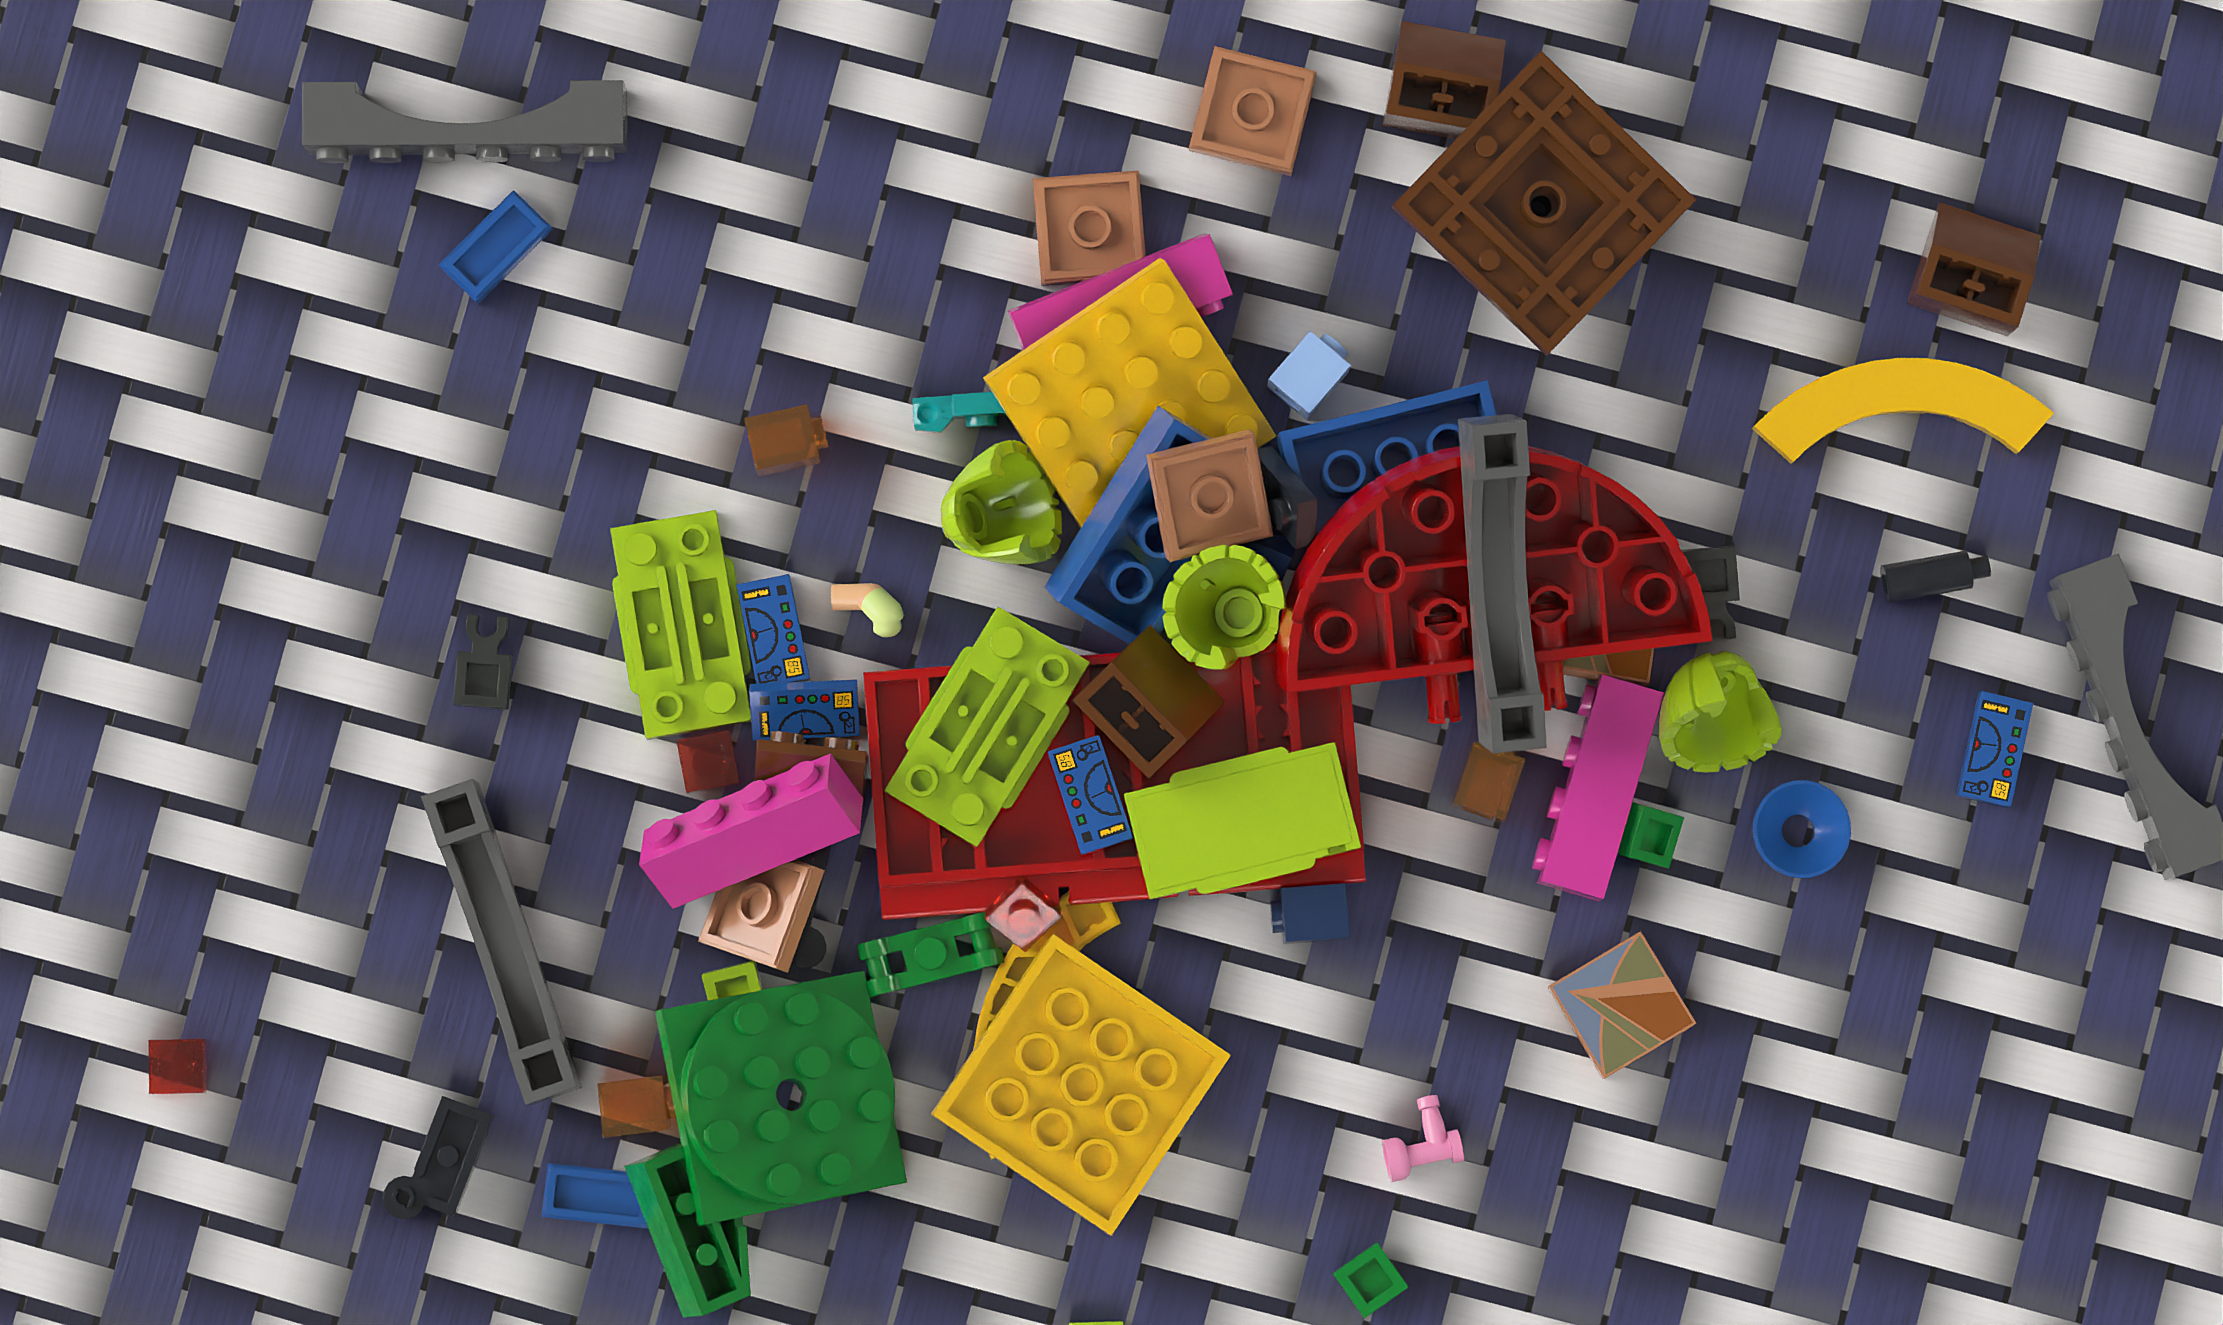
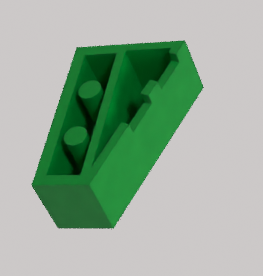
[624,1143,751,1318]

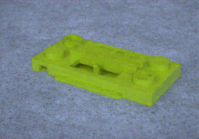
[610,510,752,740]
[885,606,1090,848]
[1124,742,1361,900]

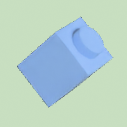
[1267,331,1351,421]

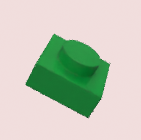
[1617,802,1684,869]
[1332,1242,1408,1318]

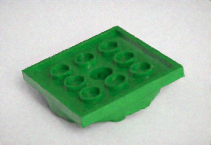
[655,971,907,1226]

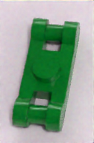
[856,912,1005,997]

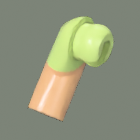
[831,583,904,637]

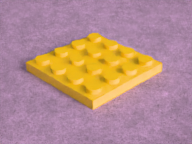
[983,258,1276,528]
[931,934,1231,1236]

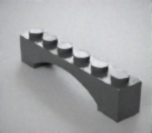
[302,80,627,163]
[1458,414,1547,753]
[2047,553,2223,880]
[421,779,583,1106]

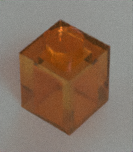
[744,404,828,477]
[1450,742,1525,824]
[597,1076,676,1138]

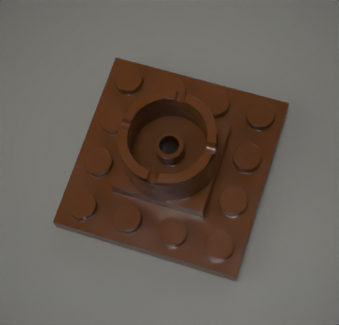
[1391,51,1697,356]

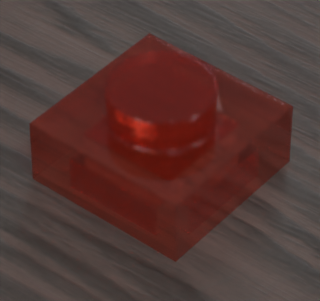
[676,730,740,794]
[985,875,1062,952]
[148,1039,206,1094]

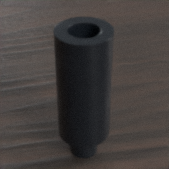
[1880,551,1991,603]

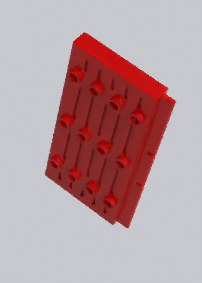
[863,640,1366,920]

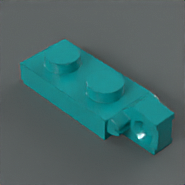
[913,392,1007,433]

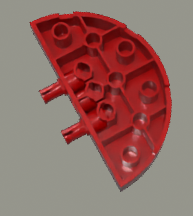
[1276,446,1712,724]

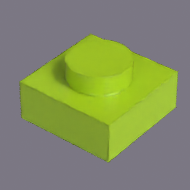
[701,961,763,1000]

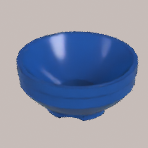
[1752,780,1851,878]

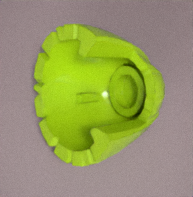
[940,440,1062,565]
[1162,545,1287,670]
[1659,651,1782,773]

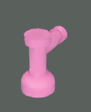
[1382,1095,1464,1182]

